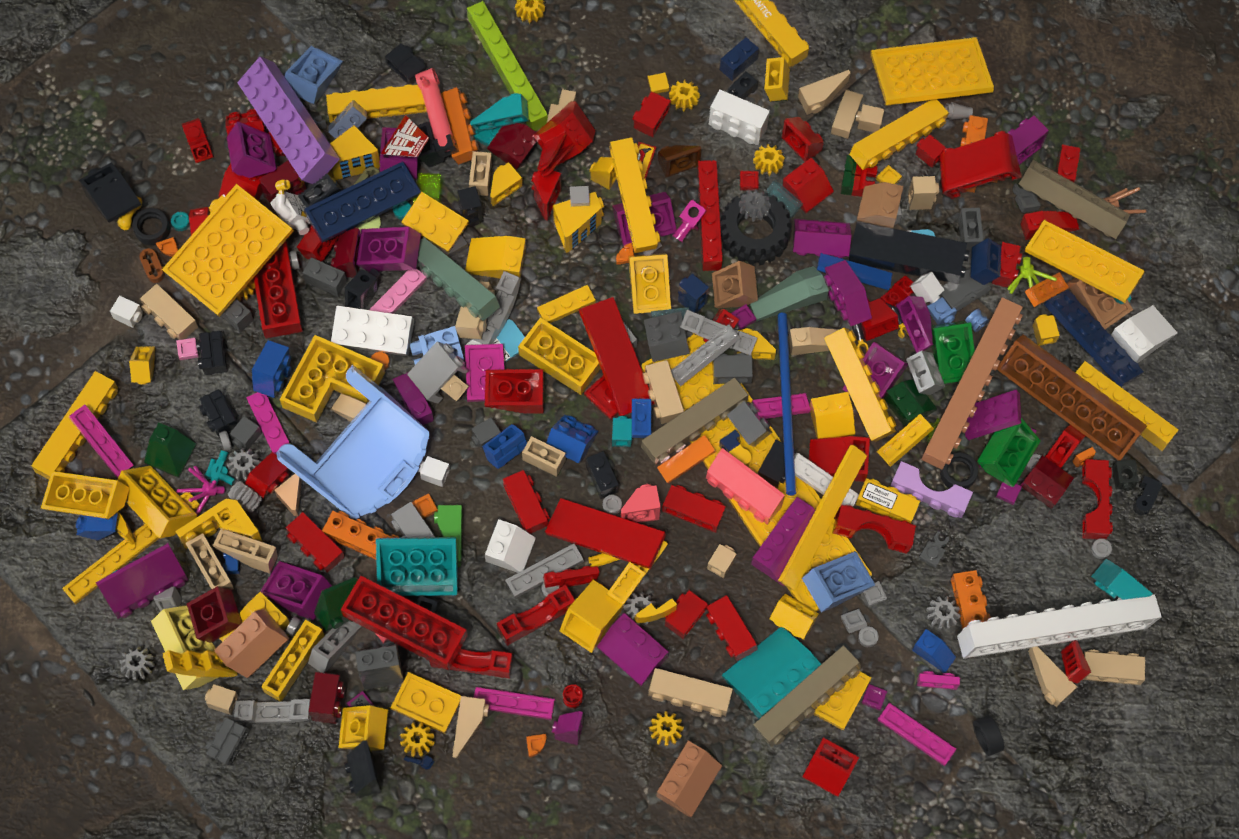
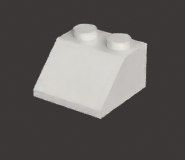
[485,519,536,573]

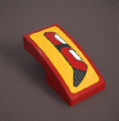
[636,142,657,179]

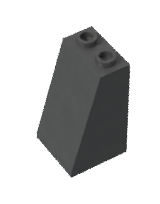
[355,644,404,690]

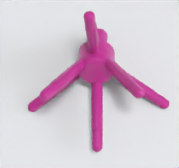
[177,466,225,516]

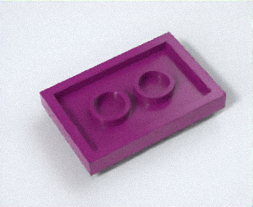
[965,389,1021,440]

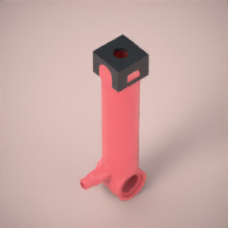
[415,68,459,158]

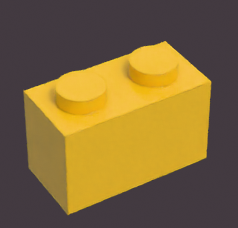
[764,57,790,101]
[770,594,819,639]

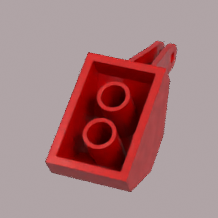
[533,101,596,177]

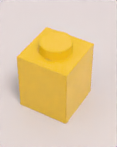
[1032,314,1060,346]

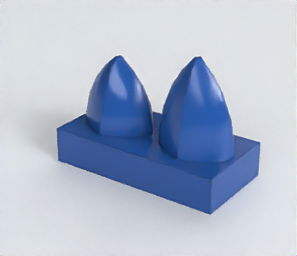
[632,399,651,438]

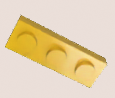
[537,285,596,323]
[877,414,934,467]

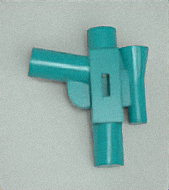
[204,450,236,485]

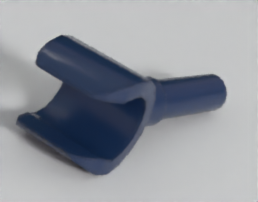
[404,755,434,770]

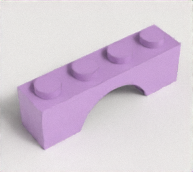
[890,461,973,518]

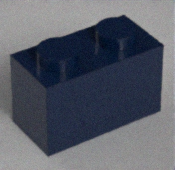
[719,37,759,81]
[971,238,1001,285]
[678,274,709,313]

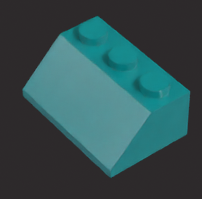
[1091,559,1153,600]

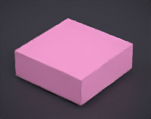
[177,338,199,360]

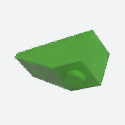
[434,505,463,567]

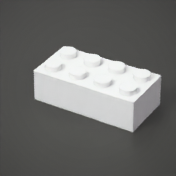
[331,306,414,357]

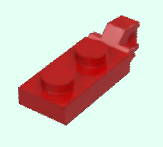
[543,566,599,588]

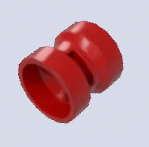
[563,685,583,709]

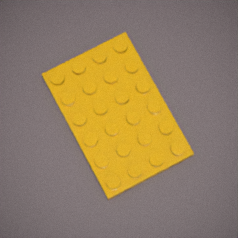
[871,37,994,105]
[162,184,294,317]

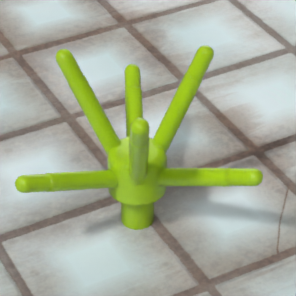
[1007,257,1057,294]

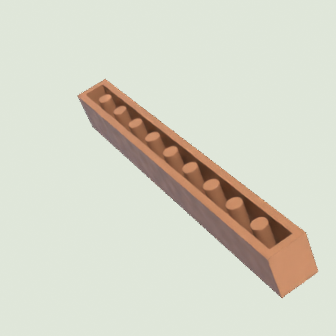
[921,297,1023,470]

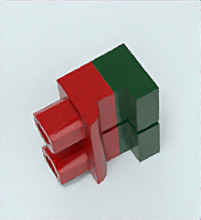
[841,155,878,197]

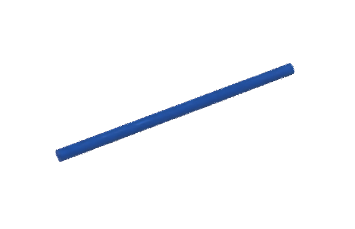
[778,313,796,496]

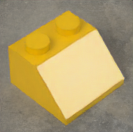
[810,392,855,439]
[339,705,388,751]

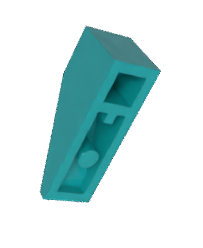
[470,93,529,131]

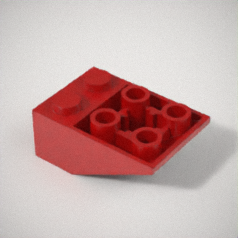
[809,436,870,482]

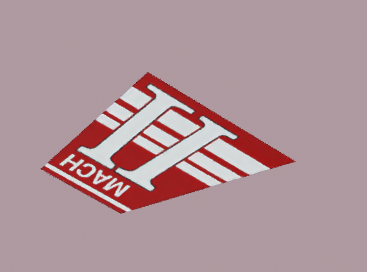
[380,115,429,157]

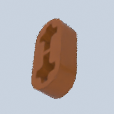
[139,248,165,283]

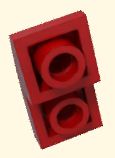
[880,275,914,307]

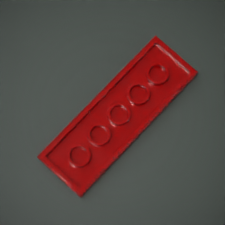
[579,297,655,416]
[545,498,666,569]

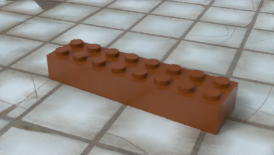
[996,334,1147,461]

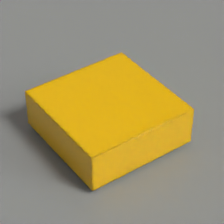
[648,73,670,94]
[876,165,902,184]

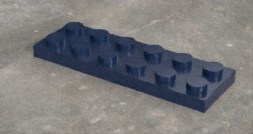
[304,161,421,243]
[1044,290,1144,387]

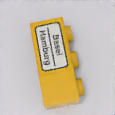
[855,478,920,524]

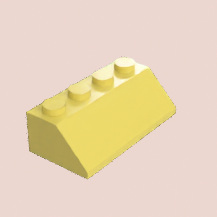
[151,606,219,690]

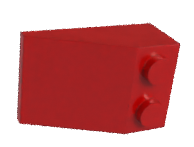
[485,369,544,414]

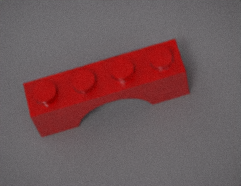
[1082,459,1113,539]
[832,505,916,554]
[496,585,575,646]
[430,649,513,679]

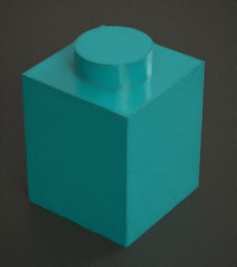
[612,416,632,447]

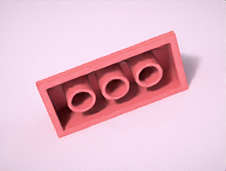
[706,448,785,525]

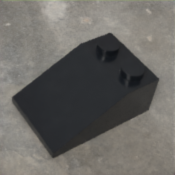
[344,740,381,798]

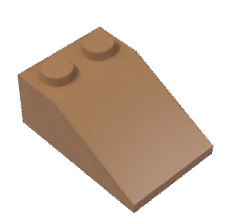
[1067,278,1133,329]

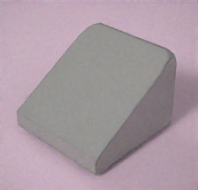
[153,587,182,612]

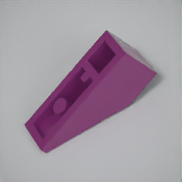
[896,296,933,353]
[392,372,434,425]
[552,711,583,745]

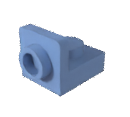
[927,297,957,325]

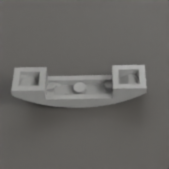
[472,271,521,344]
[680,310,757,355]
[233,699,310,724]

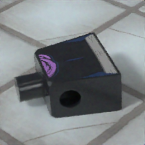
[345,268,380,310]

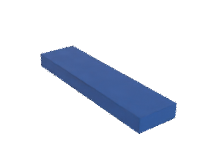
[817,253,892,290]

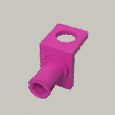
[673,200,706,242]

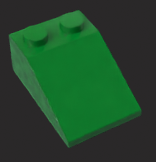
[931,321,975,384]

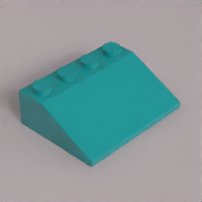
[376,537,458,596]
[721,627,822,719]

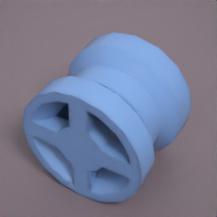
[965,309,989,332]

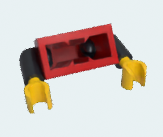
[852,298,909,352]

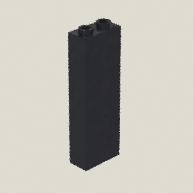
[849,222,970,284]

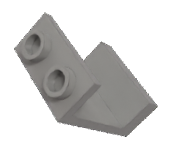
[407,342,468,404]

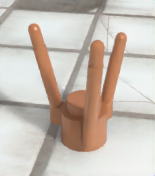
[1103,187,1147,214]

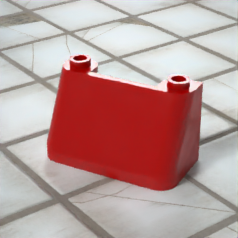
[940,131,1022,199]

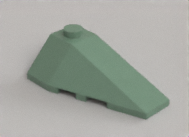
[750,266,829,321]

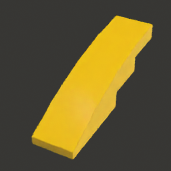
[607,541,668,605]
[163,650,237,677]

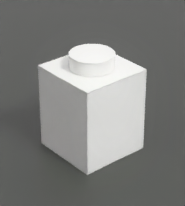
[910,272,944,303]
[110,296,142,328]
[418,456,450,487]

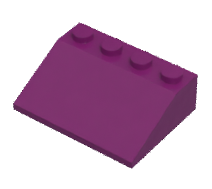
[96,543,188,619]

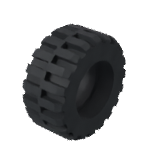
[720,191,792,265]

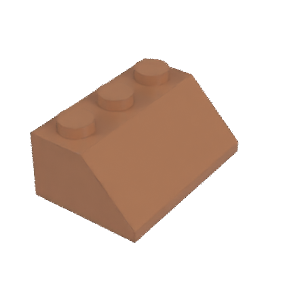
[214,609,290,678]
[656,741,722,818]

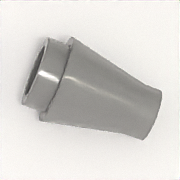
[945,102,973,120]

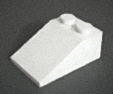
[1111,305,1177,363]

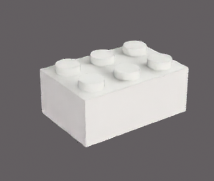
[709,89,770,145]

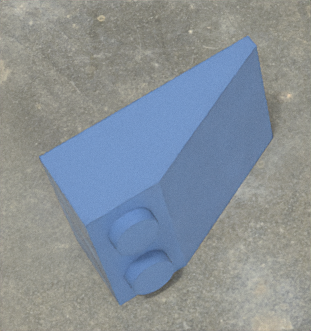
[285,46,343,104]
[802,551,875,612]

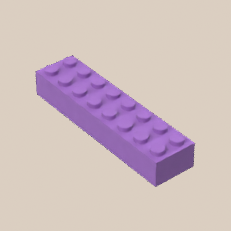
[237,56,340,184]

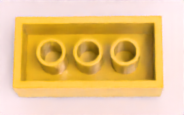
[518,318,601,395]

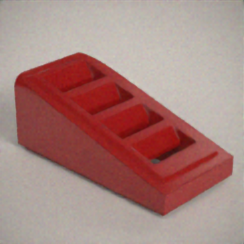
[1061,640,1091,684]

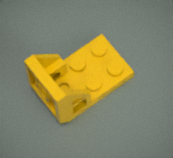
[176,499,263,549]

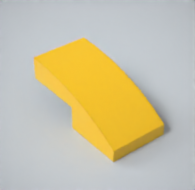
[115,512,135,545]
[635,599,677,623]

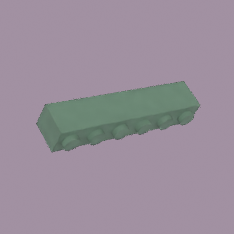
[416,237,500,321]

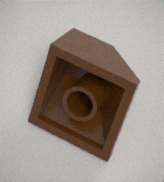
[658,145,701,178]

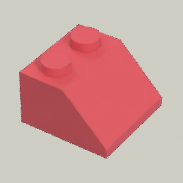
[621,484,660,523]

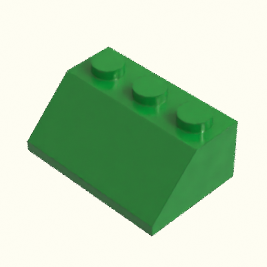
[977,418,1041,487]

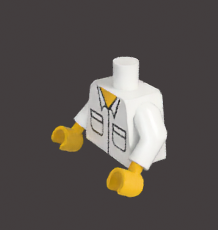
[270,180,310,235]

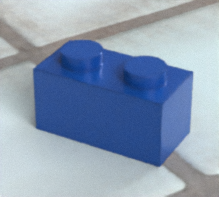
[223,553,240,575]

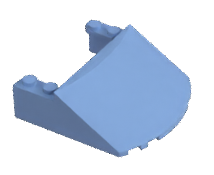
[276,364,429,519]

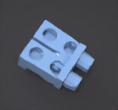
[410,326,465,366]

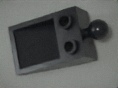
[79,162,141,223]

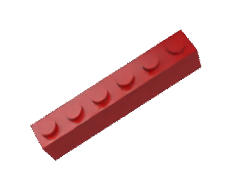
[697,160,722,271]

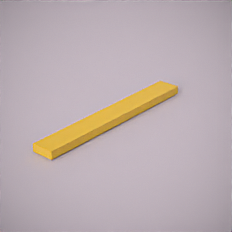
[778,445,867,591]
[62,493,200,605]

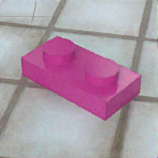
[917,671,960,690]

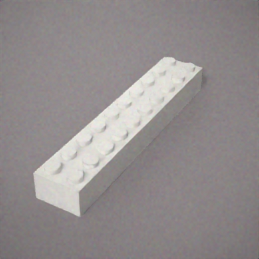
[957,595,1161,659]

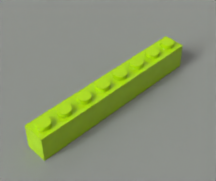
[467,1,548,131]

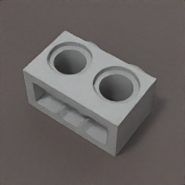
[906,351,945,395]

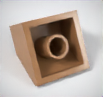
[857,182,903,228]
[712,261,758,308]

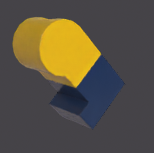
[719,430,751,467]

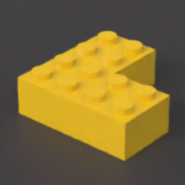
[280,335,385,423]

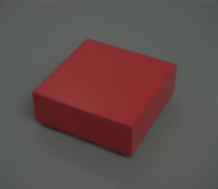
[740,171,758,191]

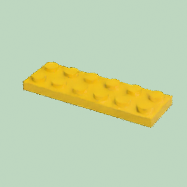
[1025,220,1145,303]

